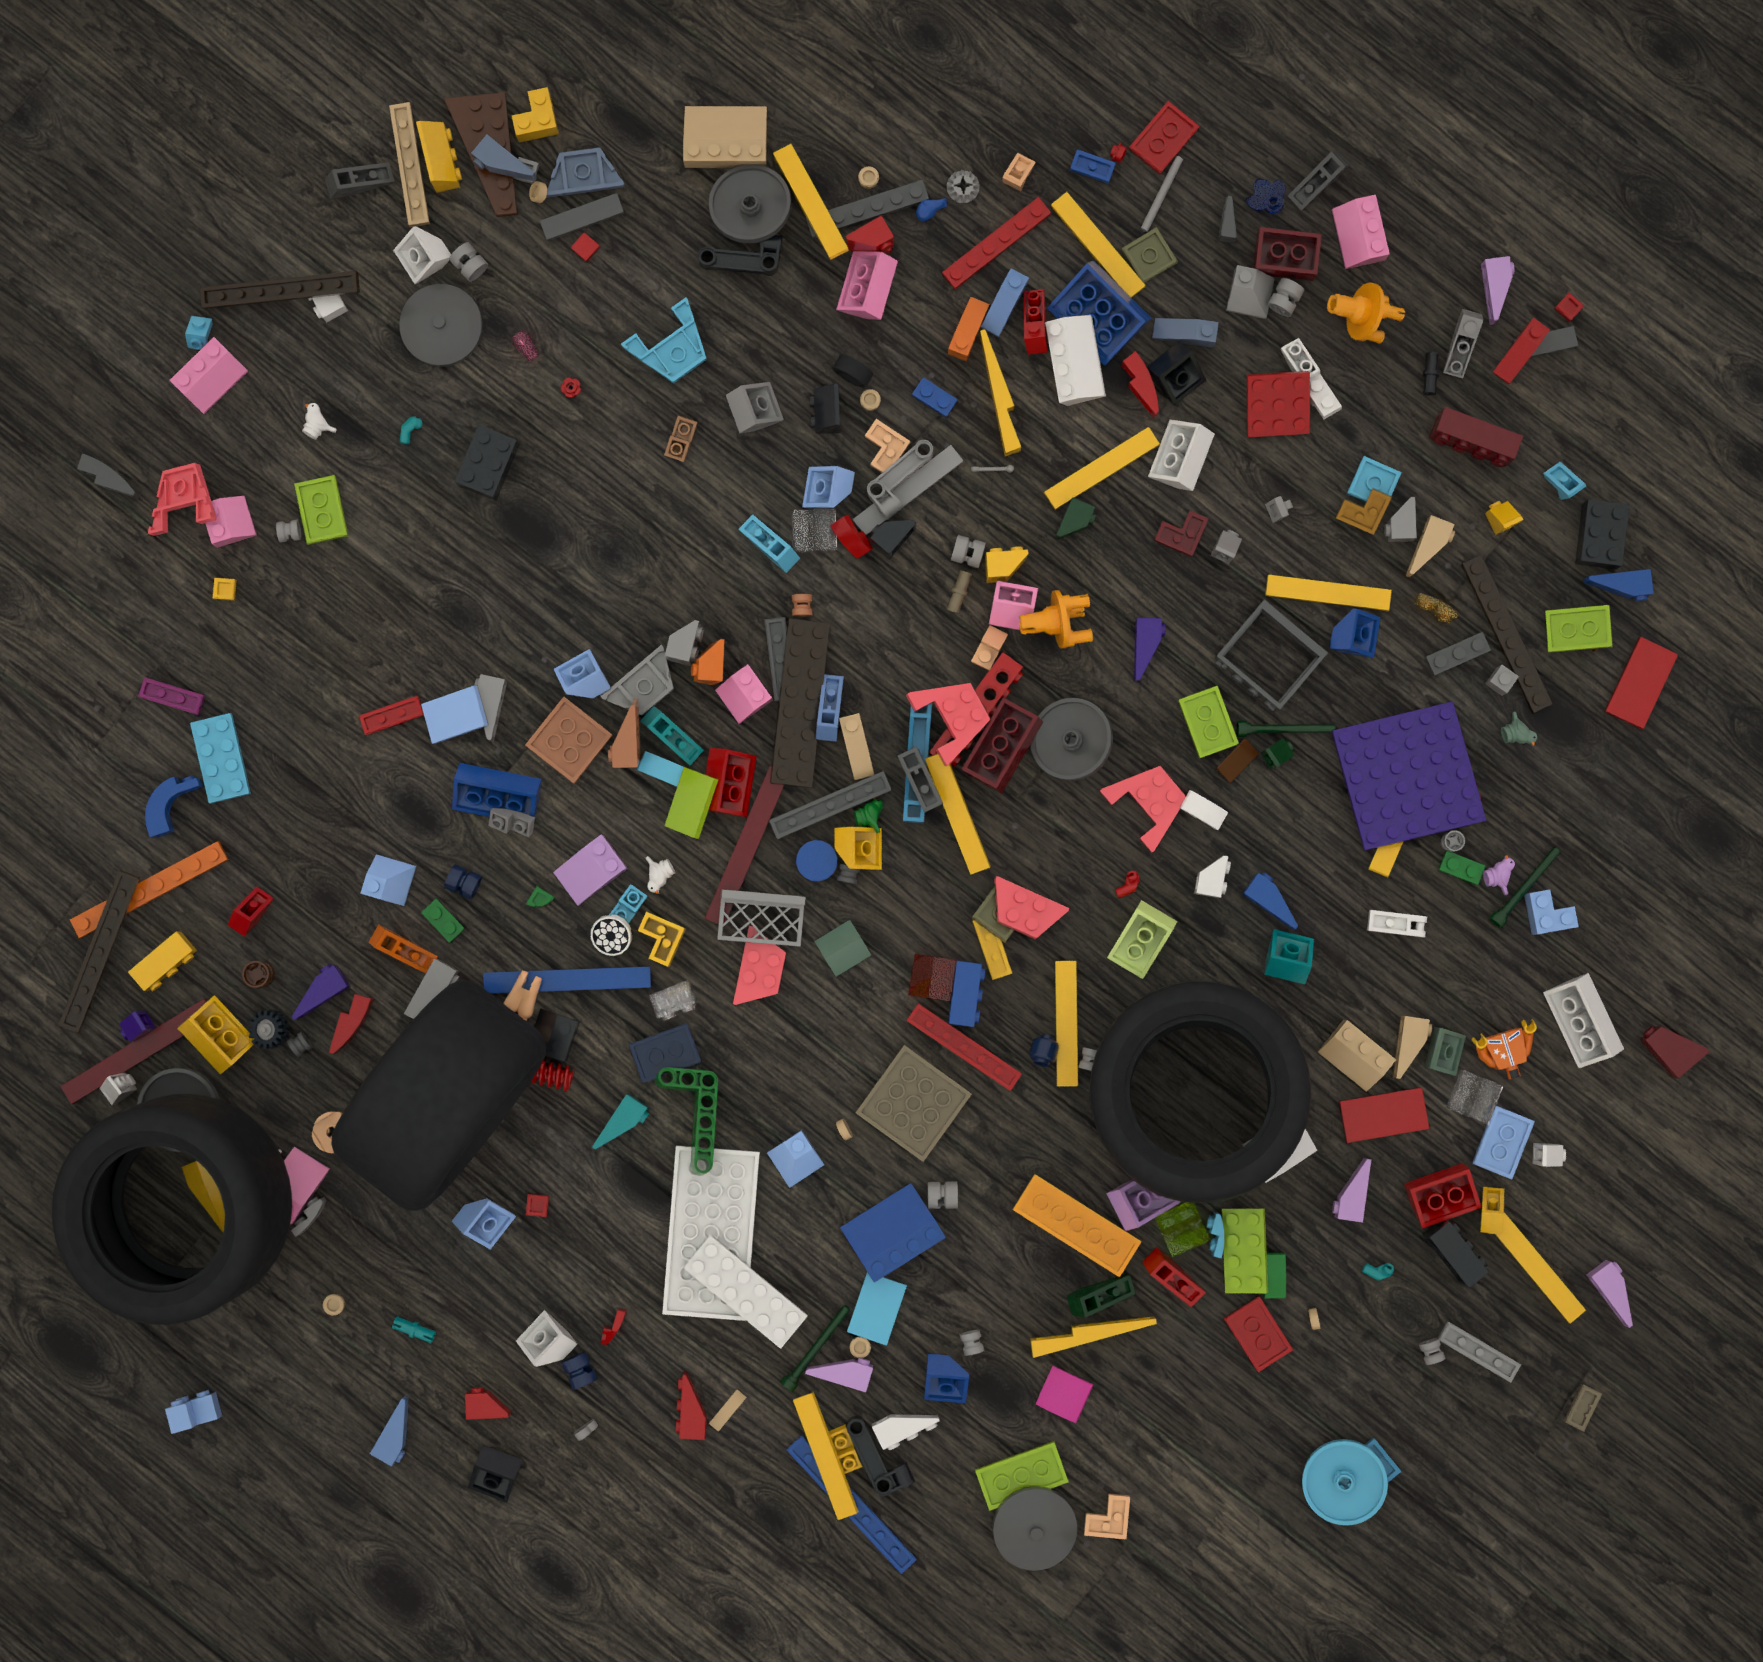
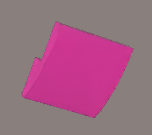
[1036,1366,1094,1423]

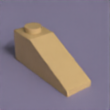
[1406,515,1455,577]
[839,713,874,780]
[1392,1016,1432,1079]

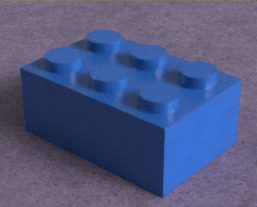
[948,961,985,1027]

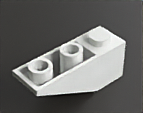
[99,1073,137,1105]
[872,1414,940,1450]

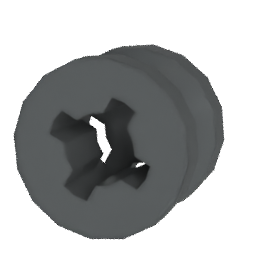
[837,864,860,885]
[287,1031,313,1058]

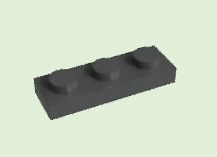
[1425,632,1491,676]

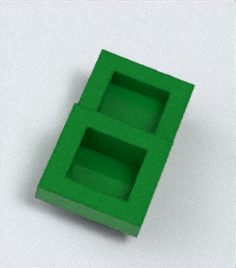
[1264,1253,1286,1298]

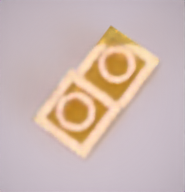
[1415,593,1458,623]

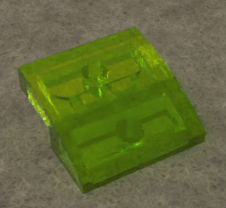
[1155,1202,1210,1258]

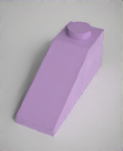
[1481,256,1515,325]
[1332,1158,1371,1222]
[1586,1260,1633,1328]
[805,1358,873,1392]

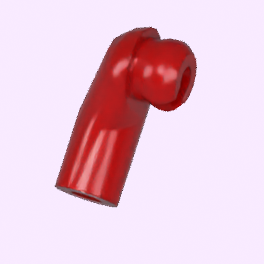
[1115,870,1140,899]

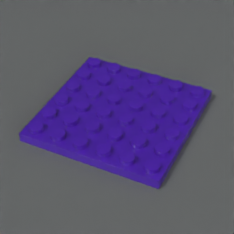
[1332,701,1486,851]

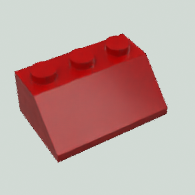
[706,748,757,817]
[1404,1163,1482,1228]

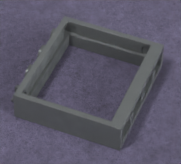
[1214,599,1328,712]

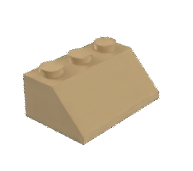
[1318,1020,1396,1092]

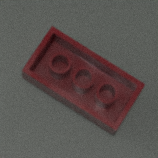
[1429,407,1523,467]
[961,698,1043,794]

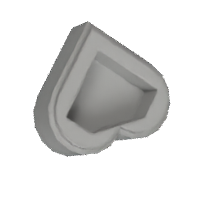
[574,1419,598,1441]

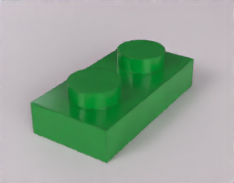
[1438,851,1485,885]
[421,898,466,943]

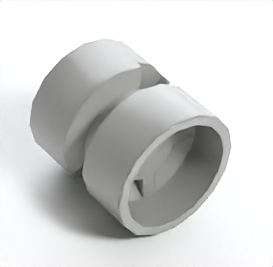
[449,242,489,282]
[1267,278,1305,317]
[951,535,986,568]
[928,1181,958,1209]

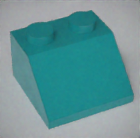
[1264,929,1314,984]

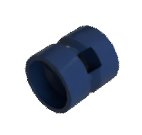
[444,864,482,900]
[561,1351,598,1390]

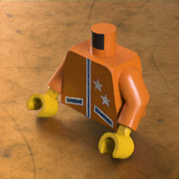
[1472,1019,1537,1079]

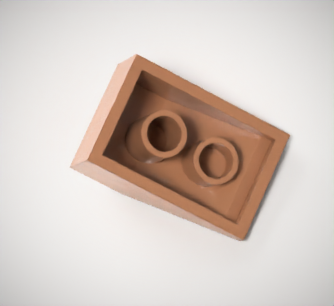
[608,698,641,768]

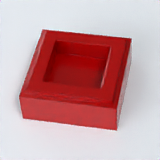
[571,233,600,263]
[1554,292,1584,322]
[526,1194,549,1217]

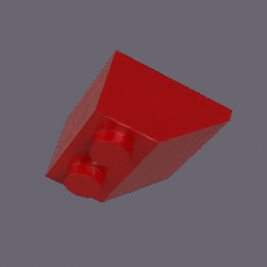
[846,215,894,255]

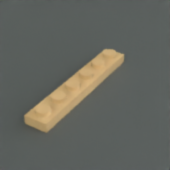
[389,102,430,227]

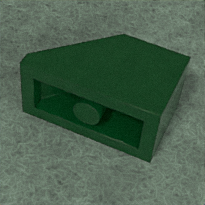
[1055,497,1097,540]
[1260,738,1295,770]

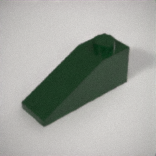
[1066,1274,1136,1318]

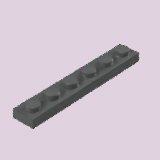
[806,180,929,239]
[769,771,892,840]

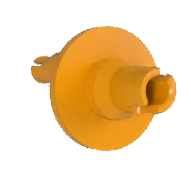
[1327,283,1405,344]
[1019,590,1093,649]

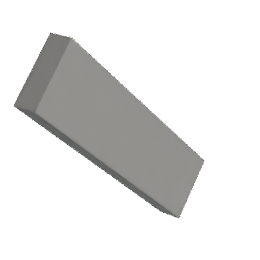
[1438,1321,1521,1383]

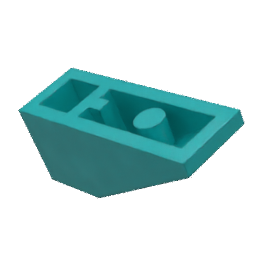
[640,706,704,765]
[592,1094,649,1149]

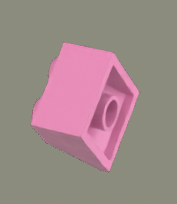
[205,496,257,548]
[715,664,773,724]

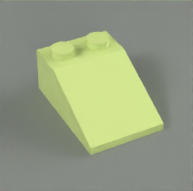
[1107,900,1177,979]

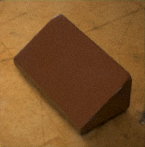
[1215,738,1259,783]

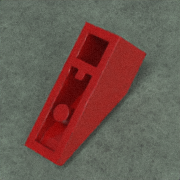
[1492,318,1550,384]
[1142,1247,1206,1307]

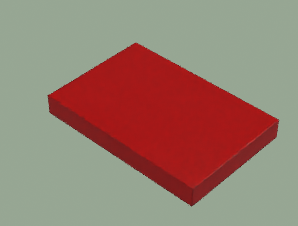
[1129,101,1200,174]
[1224,1296,1293,1372]

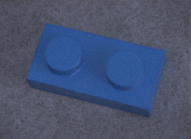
[1070,149,1116,184]
[912,377,958,418]

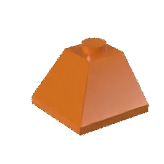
[691,639,724,685]

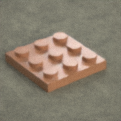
[525,697,613,784]

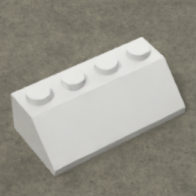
[1045,315,1106,406]
[1543,973,1624,1068]

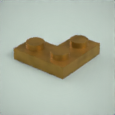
[1336,488,1392,535]

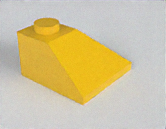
[835,827,882,870]

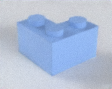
[1524,890,1579,935]
[165,1390,222,1434]

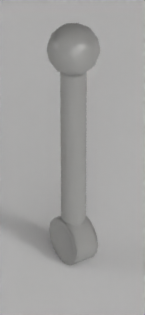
[971,465,1014,473]

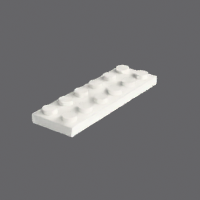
[684,1235,808,1349]

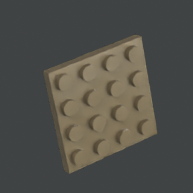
[855,1045,972,1162]

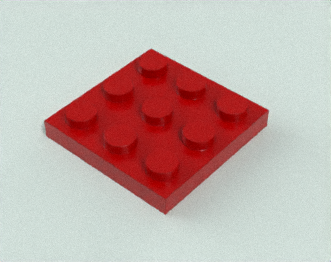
[1246,371,1310,437]

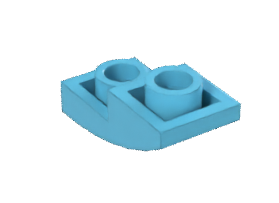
[637,751,684,787]
[609,884,647,924]
[1207,1212,1224,1259]

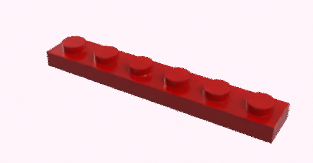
[942,197,1051,290]
[906,1004,1022,1091]

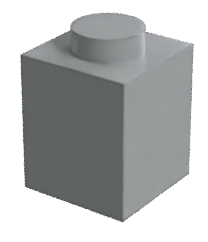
[1485,665,1519,696]

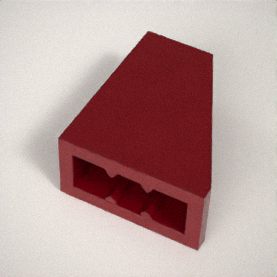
[1640,1026,1710,1079]

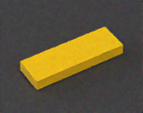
[973,920,1012,980]

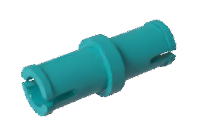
[392,1316,436,1344]

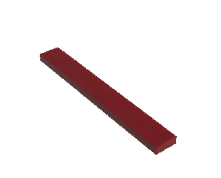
[705,766,784,927]
[60,999,207,1104]

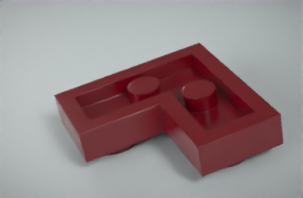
[1154,511,1209,557]

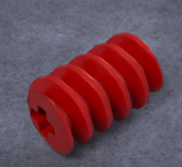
[531,1059,575,1092]

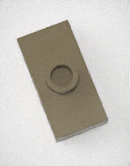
[1564,1384,1602,1432]

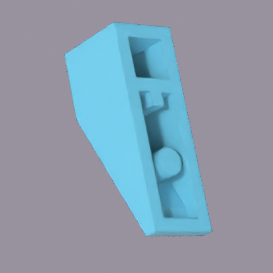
[739,514,800,573]

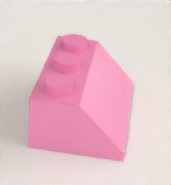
[1332,195,1390,269]
[836,251,898,320]
[170,337,248,414]

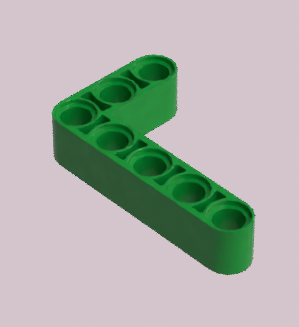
[655,1067,718,1176]

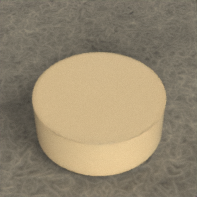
[858,167,879,189]
[529,181,547,203]
[860,389,881,411]
[836,1119,853,1140]
[323,1294,345,1316]
[1308,1308,1321,1330]
[850,1336,871,1358]

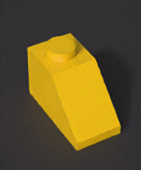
[1485,501,1523,535]
[1480,1187,1504,1234]

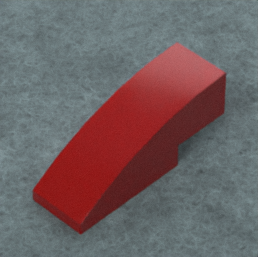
[1121,351,1159,418]
[329,994,374,1054]

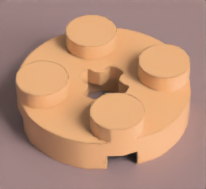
[312,1111,342,1153]

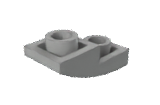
[488,808,535,837]
[291,1197,327,1237]

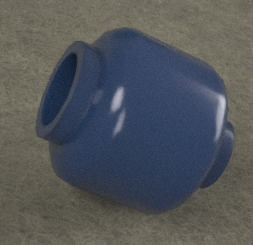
[1030,1034,1059,1067]

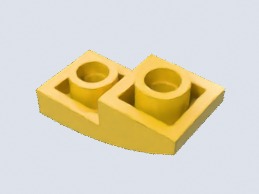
[1368,842,1403,877]
[829,1424,862,1474]

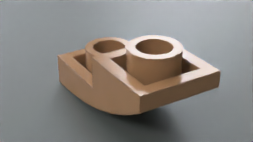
[664,415,698,462]

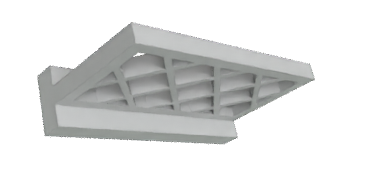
[717,889,806,946]

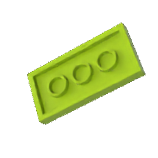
[1222,1208,1268,1294]
[975,1441,1068,1511]

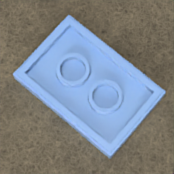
[421,686,488,744]
[1472,1105,1535,1180]

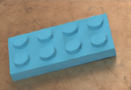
[190,713,251,804]

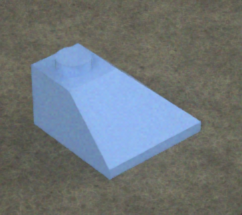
[802,466,855,508]
[554,649,611,698]
[360,854,417,906]
[767,1130,824,1188]
[452,1198,516,1250]

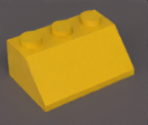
[416,121,462,193]
[177,995,254,1074]

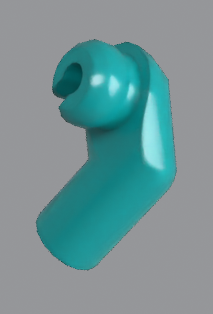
[399,416,422,444]
[1361,1263,1394,1281]

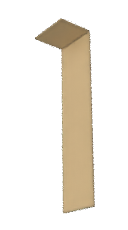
[709,1389,747,1431]

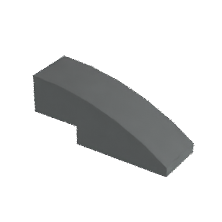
[77,453,140,499]

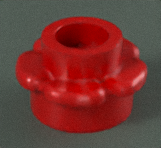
[1110,143,1127,163]
[561,377,581,398]

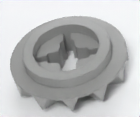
[947,170,980,203]

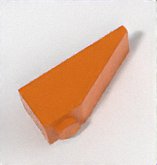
[948,297,990,362]
[368,924,438,974]

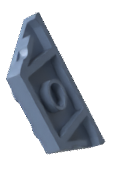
[546,148,625,198]

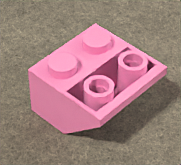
[989,581,1038,630]

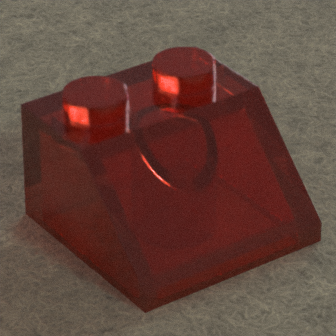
[908,954,956,1002]

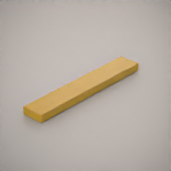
[1051,192,1146,298]
[1044,427,1160,510]
[1265,575,1392,611]
[925,754,991,875]
[1055,961,1078,1086]
[1495,1213,1586,1323]
[793,1392,859,1520]

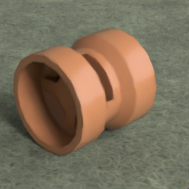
[792,594,813,617]

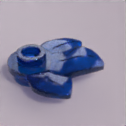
[1246,179,1286,214]

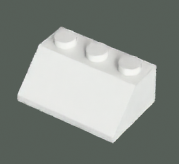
[1148,420,1215,491]

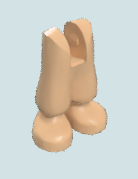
[503,970,542,1021]

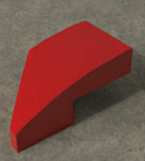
[600,1308,627,1345]

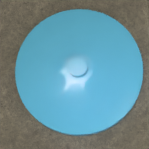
[1302,1439,1388,1525]

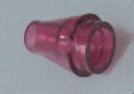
[511,330,539,362]

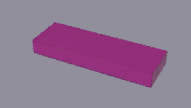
[138,677,205,715]

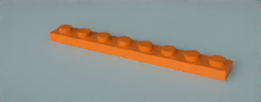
[70,841,229,938]

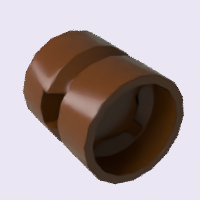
[242,961,275,988]

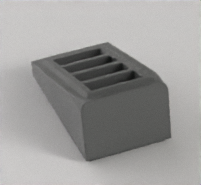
[1218,196,1237,243]

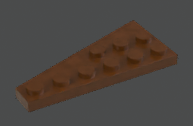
[444,92,518,217]

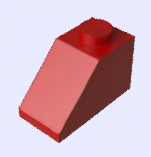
[228,887,274,937]
[465,1387,511,1420]

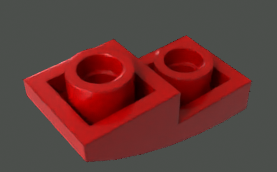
[830,515,873,559]

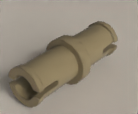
[946,570,972,614]

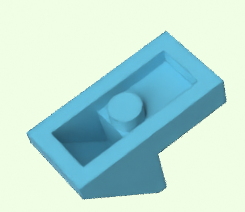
[1544,462,1586,500]

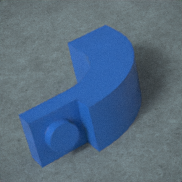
[145,776,204,838]

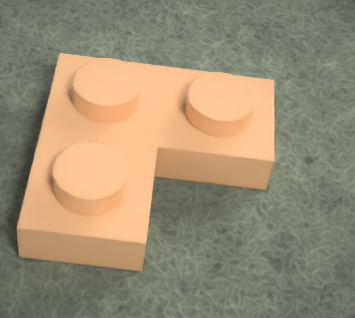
[865,419,911,473]
[1084,1494,1130,1539]

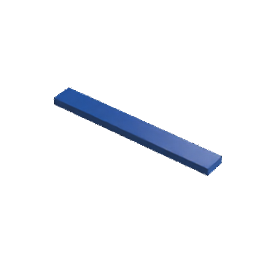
[483,967,651,993]
[786,1435,917,1574]

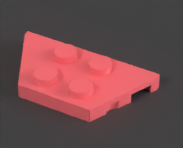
[994,876,1069,939]
[733,926,786,1005]

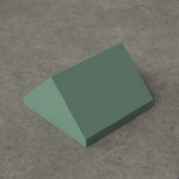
[814,920,871,977]
[1424,1027,1466,1076]

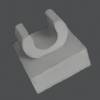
[1265,496,1293,523]

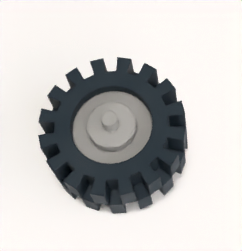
[248,1010,290,1049]

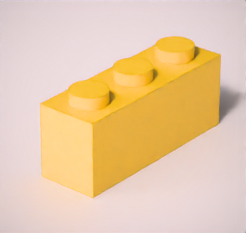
[128,931,197,992]

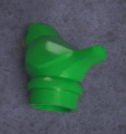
[854,798,883,834]

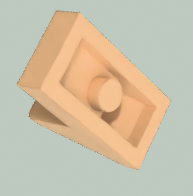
[1003,153,1036,191]
[971,625,1008,671]

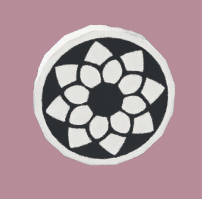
[591,915,632,956]

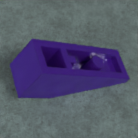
[1134,618,1165,682]
[292,964,351,1020]

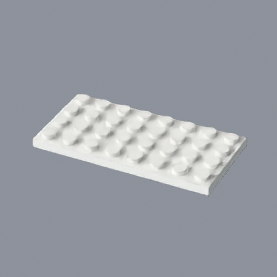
[662,1145,760,1321]

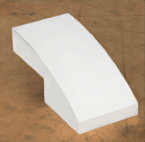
[1180,790,1228,830]

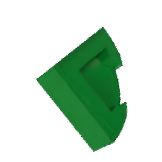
[526,886,555,907]

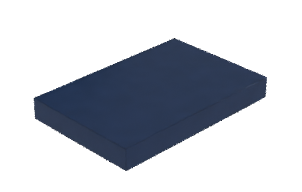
[628,1023,702,1084]

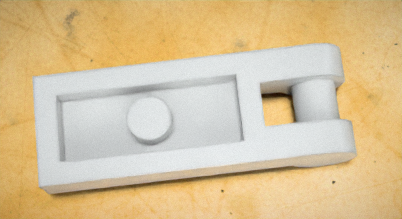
[1367,910,1427,938]

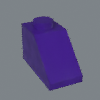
[119,1011,156,1042]

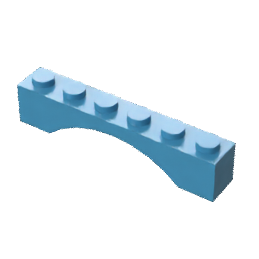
[903,703,932,823]

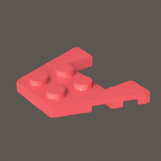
[148,463,216,536]
[906,683,990,766]
[1100,766,1186,853]

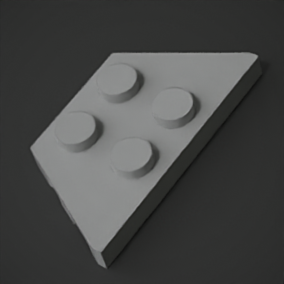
[601,645,674,716]

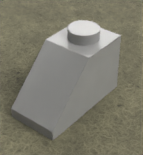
[1384,497,1417,542]
[1210,530,1242,564]

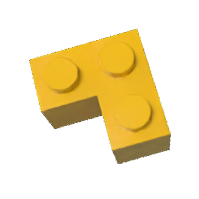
[512,87,559,143]
[638,912,686,967]

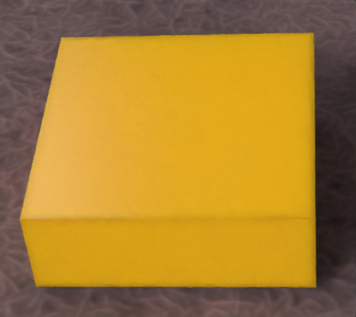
[213,578,237,601]

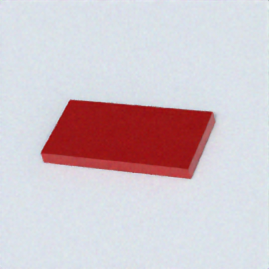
[1604,637,1678,729]
[1339,1087,1429,1143]

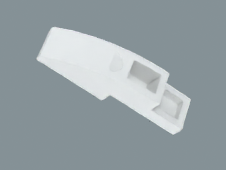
[1281,338,1342,419]

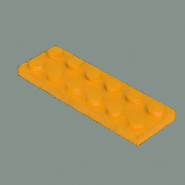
[1012,1174,1142,1277]

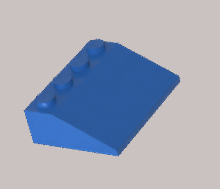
[1047,261,1152,366]
[840,1183,946,1283]

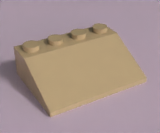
[683,106,767,168]

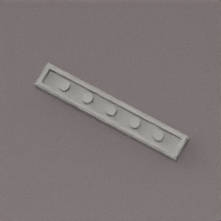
[853,445,963,536]

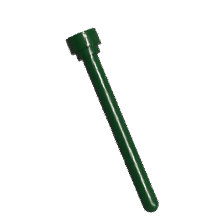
[1236,721,1336,737]
[1489,847,1560,928]
[780,1305,849,1392]

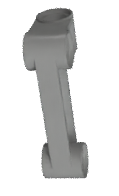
[867,440,933,520]

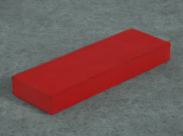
[359,695,424,736]

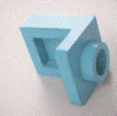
[185,316,213,350]

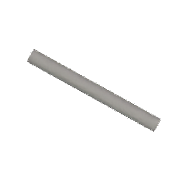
[1140,156,1183,232]

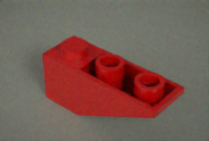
[1024,289,1048,355]
[676,1372,707,1440]

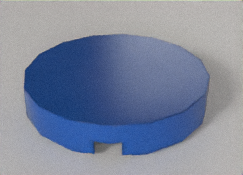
[796,840,838,882]

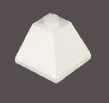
[393,226,451,284]
[516,1310,577,1367]

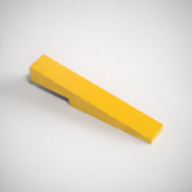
[773,144,849,260]
[980,329,1021,456]
[1030,1316,1157,1358]

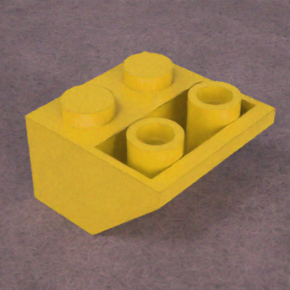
[985,547,1028,583]

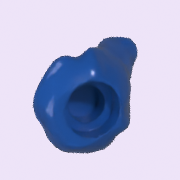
[916,198,947,223]

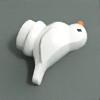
[302,403,337,440]
[646,856,675,894]

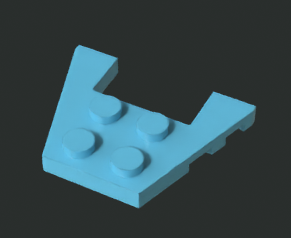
[621,297,707,384]

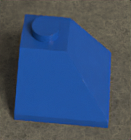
[1330,608,1381,658]
[924,1354,969,1403]

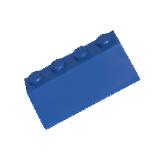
[452,763,541,817]

